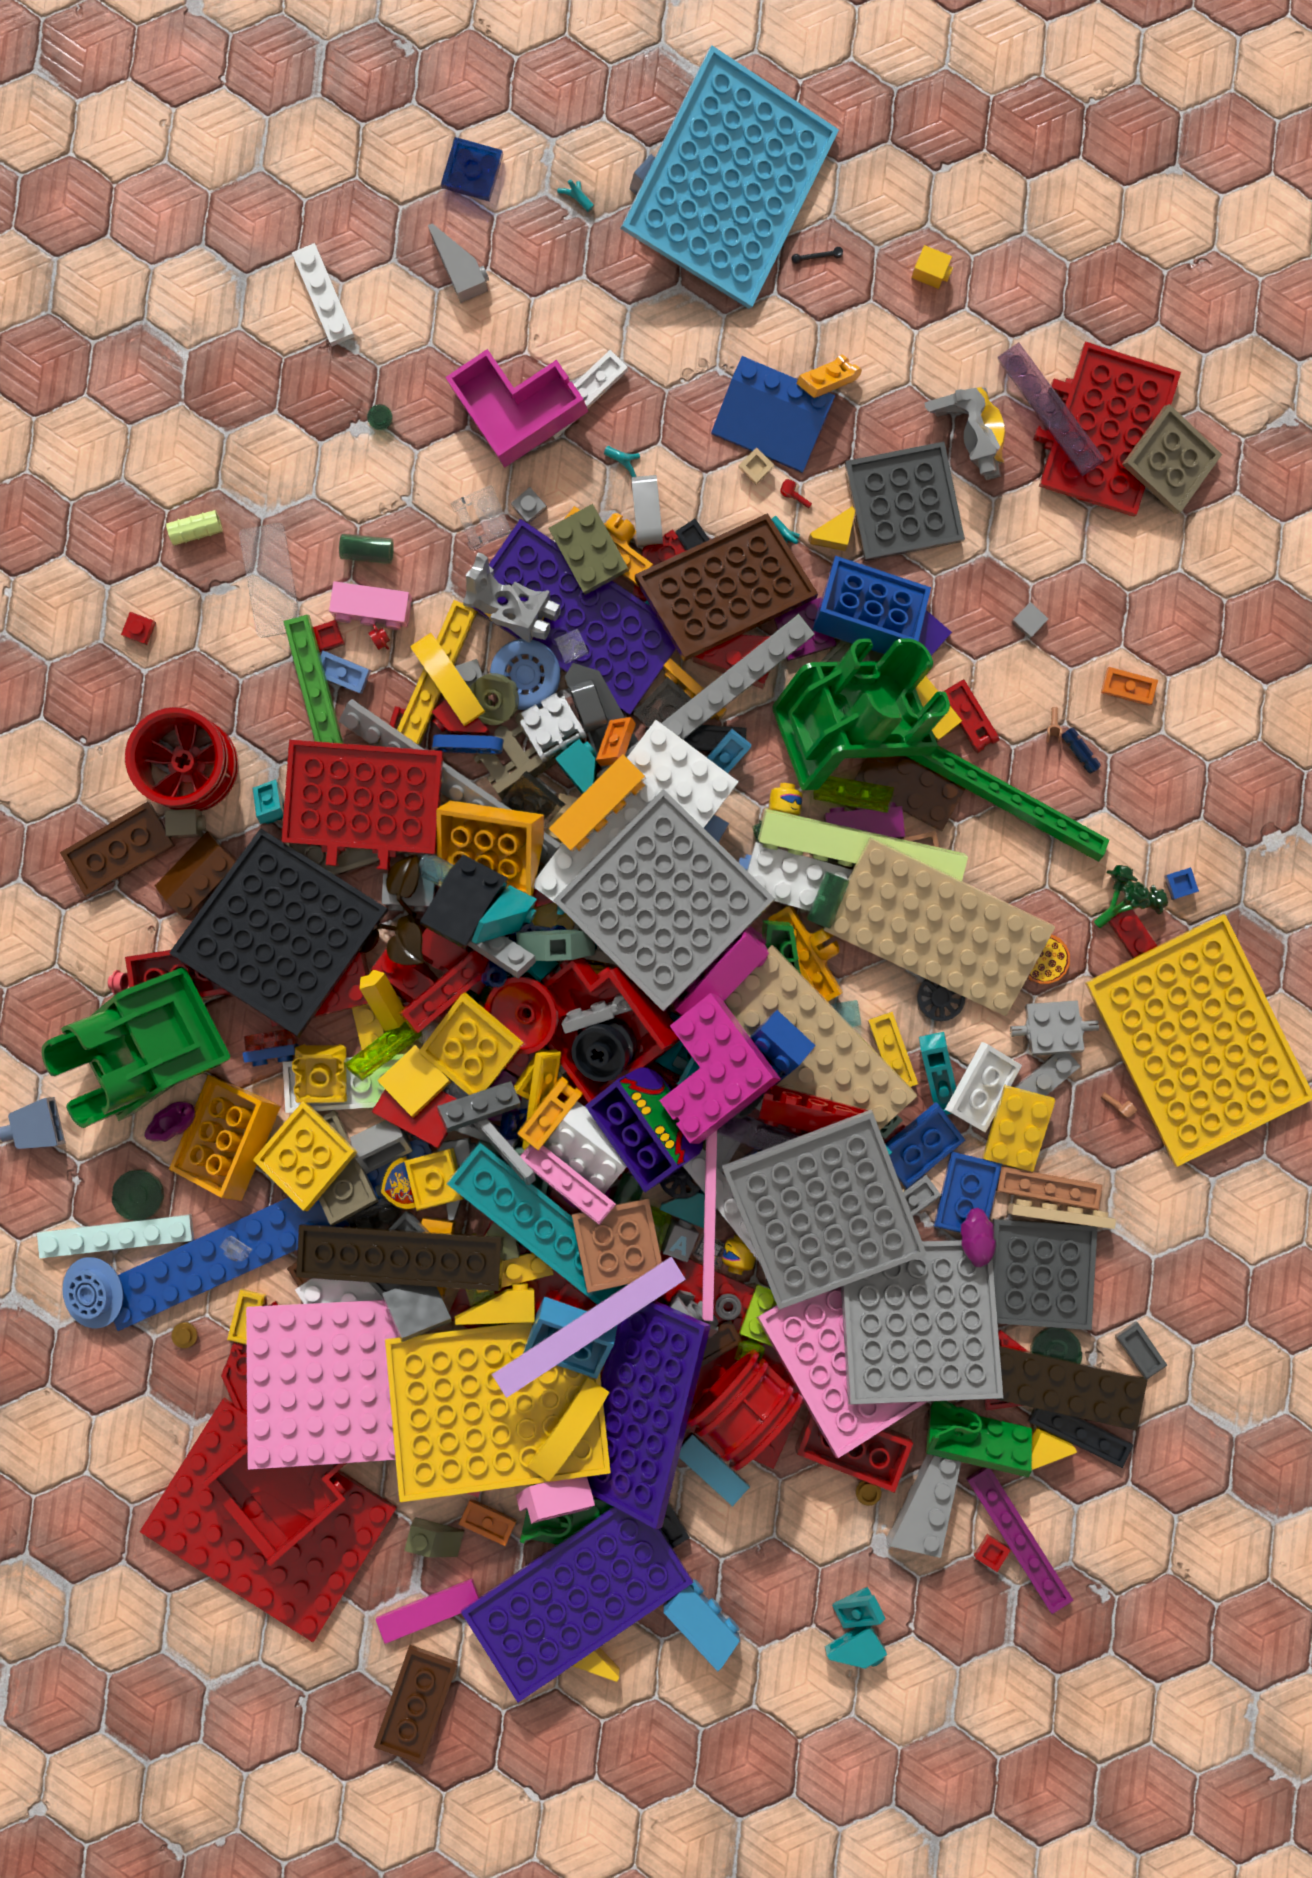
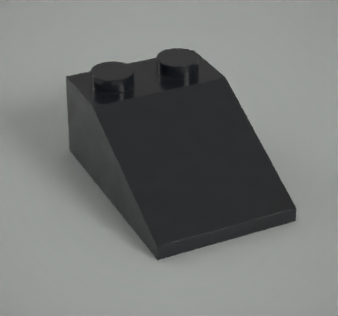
[420,854,508,949]

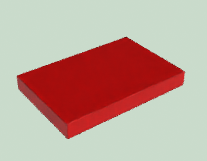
[372,1089,457,1149]

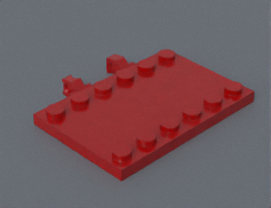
[1033,341,1181,517]
[282,739,444,870]

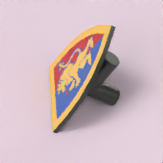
[375,1156,416,1210]

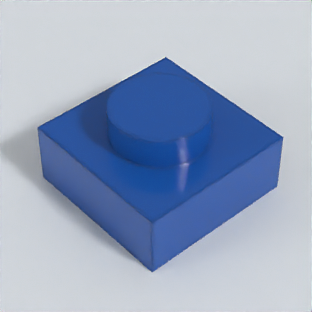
[1164,867,1199,900]

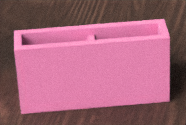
[516,1477,595,1524]

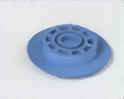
[490,639,560,710]
[62,1257,123,1329]

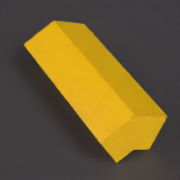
[360,970,405,1031]

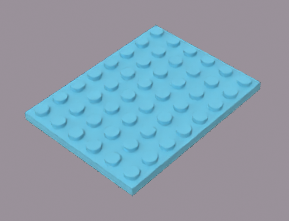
[620,45,839,309]

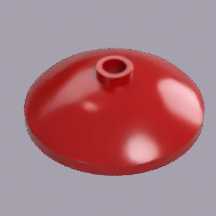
[485,976,558,1054]

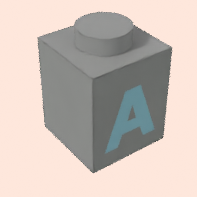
[661,1219,699,1262]

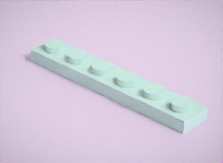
[37,1214,194,1259]

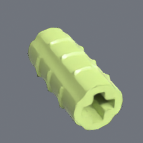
[166,510,223,545]

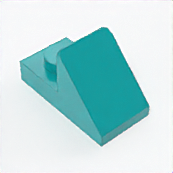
[253,779,284,824]
[832,1587,886,1629]

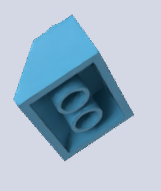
[523,1297,617,1379]
[664,1579,740,1672]

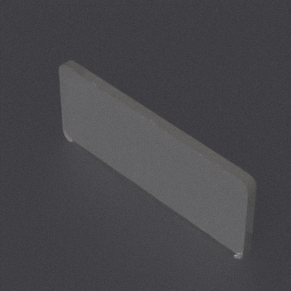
[239,523,300,638]

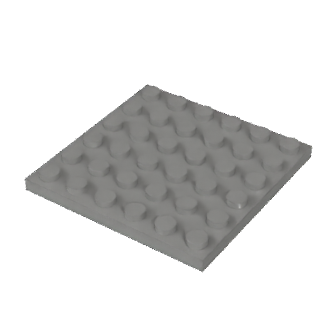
[553,789,776,1011]
[722,1110,927,1310]
[841,1240,1003,1404]

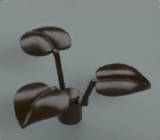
[360,855,426,965]

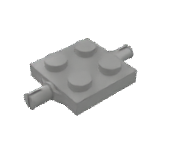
[1010,1000,1099,1056]

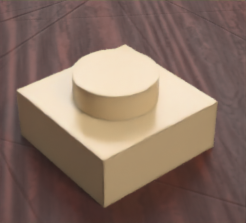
[738,448,774,485]

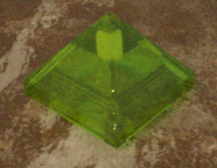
[735,1339,765,1360]

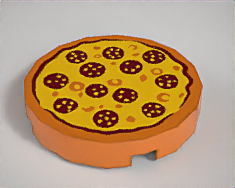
[1027,934,1070,984]

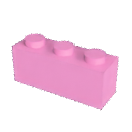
[329,581,412,630]

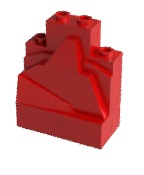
[542,957,680,1103]
[202,1444,347,1566]

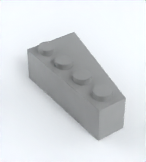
[886,1454,961,1558]

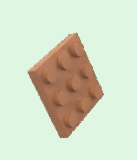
[572,1198,662,1293]

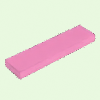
[520,1145,616,1225]

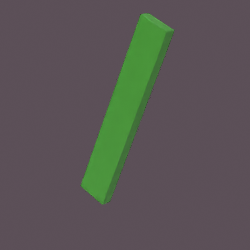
[283,615,344,744]

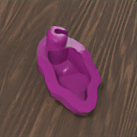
[144,1102,195,1142]
[961,1208,996,1267]

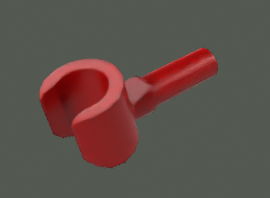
[780,479,812,509]

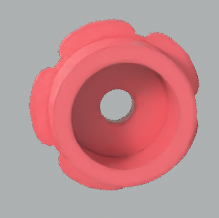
[108,970,129,995]

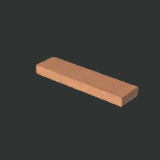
[996,1166,1103,1210]

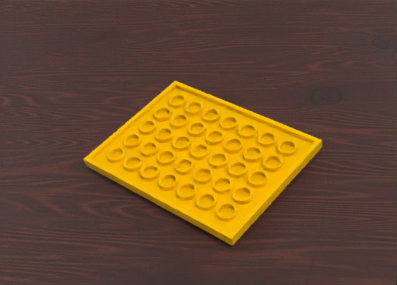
[1085,914,1312,1167]
[385,1322,611,1502]

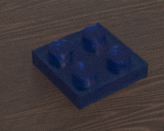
[441,137,504,202]

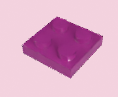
[774,597,836,662]

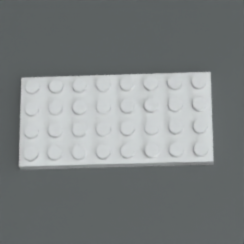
[534,720,738,903]

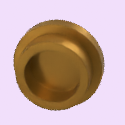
[171,1322,198,1348]
[855,1480,882,1506]

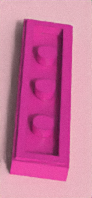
[375,1579,479,1644]

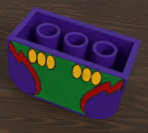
[585,1067,703,1192]

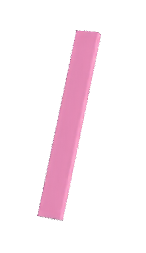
[702,1130,717,1321]

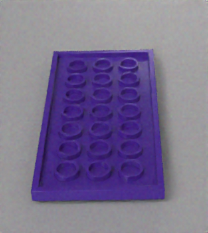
[471,519,676,716]
[587,1300,711,1529]
[461,1507,693,1703]

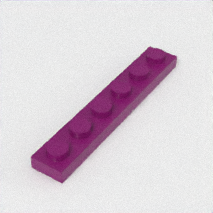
[966,1467,1074,1614]

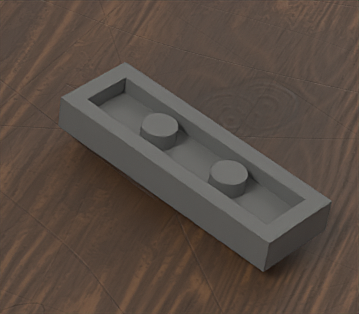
[437,1081,521,1133]

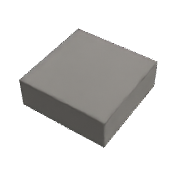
[1012,602,1048,639]

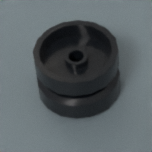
[572,1017,637,1082]

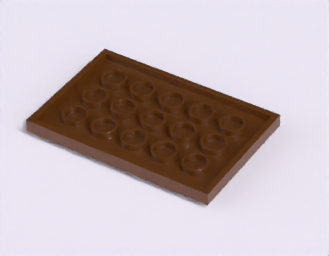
[635,513,818,661]

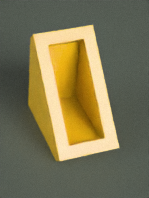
[808,506,855,551]
[1032,1427,1077,1470]

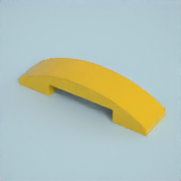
[410,633,485,726]
[527,1377,609,1482]

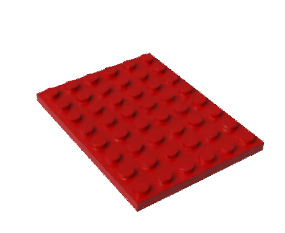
[140,1397,397,1642]

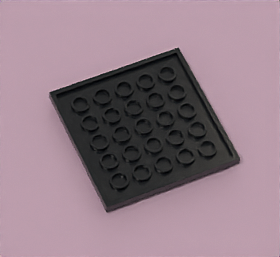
[169,828,388,1038]

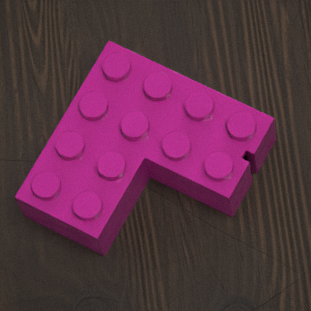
[445,349,589,468]
[659,993,781,1144]

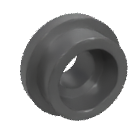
[715,1293,741,1320]

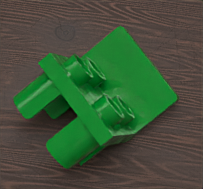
[772,638,950,791]
[41,968,230,1128]

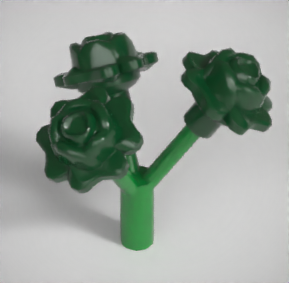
[1094,865,1168,929]

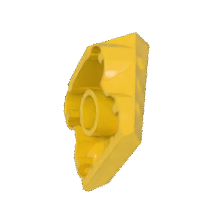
[292,1044,347,1103]

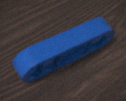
[432,734,504,754]

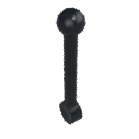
[791,247,843,264]

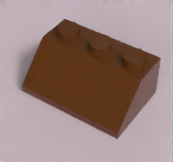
[155,831,237,921]

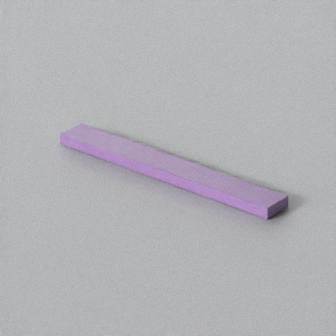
[492,1257,686,1398]

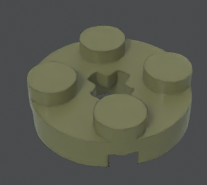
[470,673,519,725]

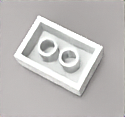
[543,1101,627,1194]

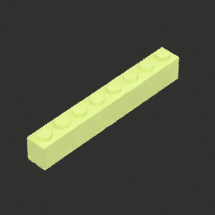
[758,808,968,881]

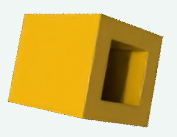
[911,245,953,289]

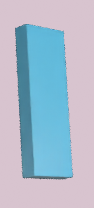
[679,1433,750,1507]

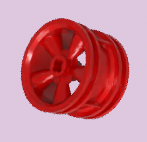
[125,707,238,812]
[687,1349,803,1472]

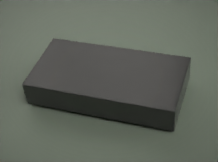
[1115,1321,1167,1379]

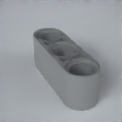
[631,475,663,546]

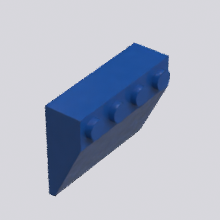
[711,356,835,473]
[812,556,931,654]

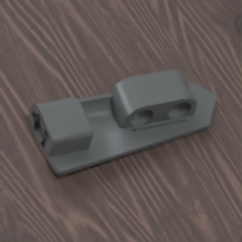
[565,663,638,771]

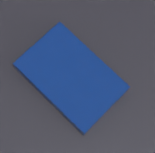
[885,1102,965,1189]
[933,1151,1002,1233]

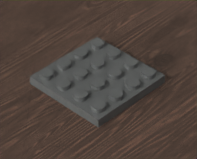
[845,442,965,561]
[992,1218,1098,1330]

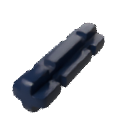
[1062,727,1101,774]

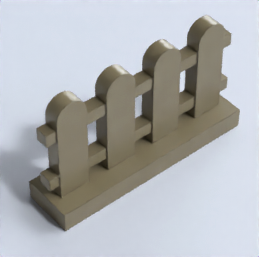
[473,706,585,800]

